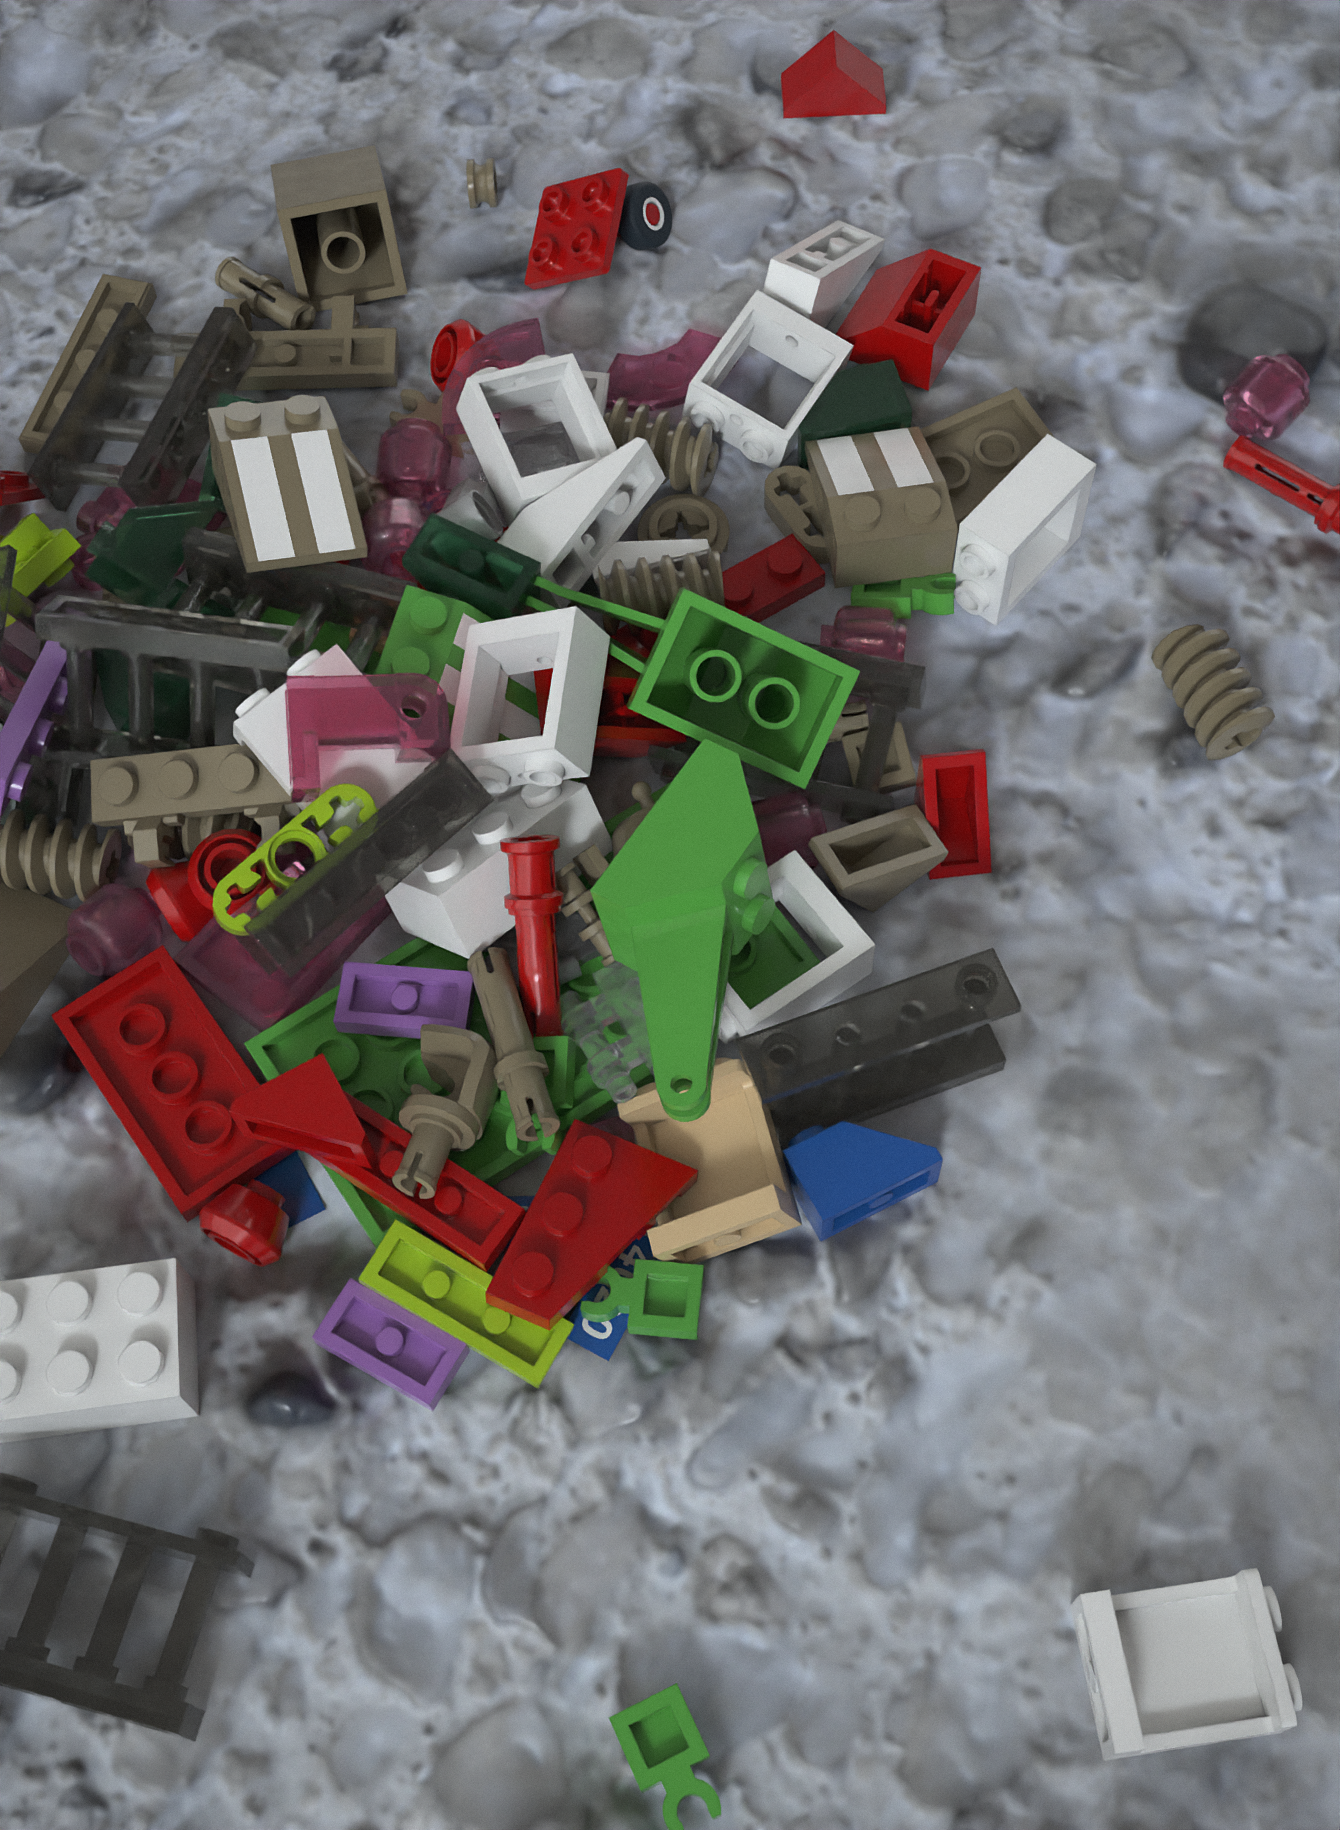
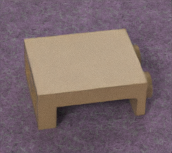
[617,1057,802,1264]

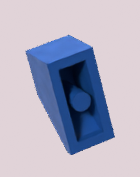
[783,1121,943,1242]

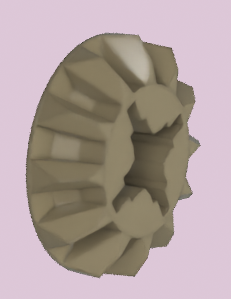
[637,494,730,554]

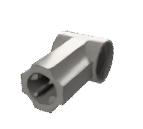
[423,477,503,568]

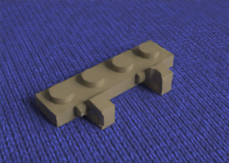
[173,295,399,392]
[90,744,302,869]

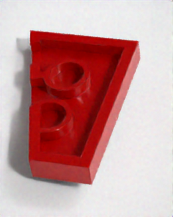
[485,1119,699,1331]

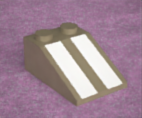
[208,395,367,573]
[805,426,958,588]

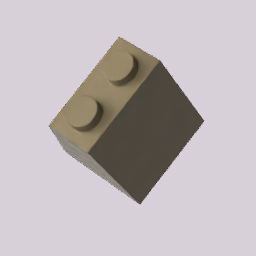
[271,145,408,312]

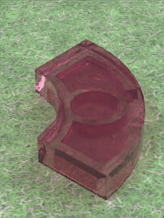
[442,318,546,436]
[606,329,740,412]

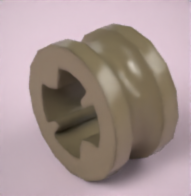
[466,158,498,209]

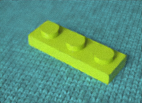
[358,1219,575,1389]

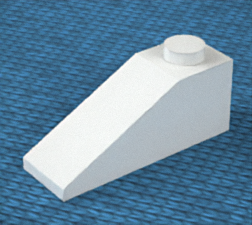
[762,220,885,340]
[489,437,666,609]

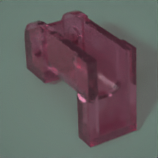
[284,673,451,803]

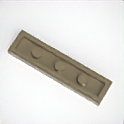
[18,274,157,462]

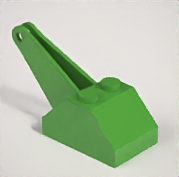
[525,575,860,789]
[590,738,775,1122]

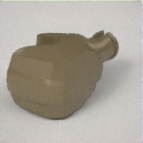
[392,1024,500,1199]

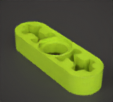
[212,783,377,936]

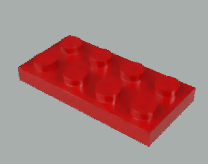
[51,945,296,1223]

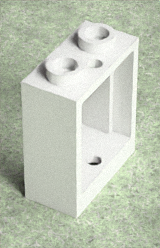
[682,290,854,470]
[456,353,617,527]
[953,434,1097,626]
[445,606,610,794]
[719,850,875,1058]

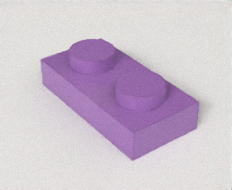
[333,961,476,1039]
[312,1278,470,1412]

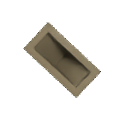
[808,804,948,913]

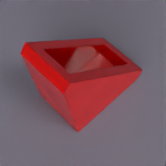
[781,30,886,119]
[914,749,992,880]
[229,1053,376,1169]

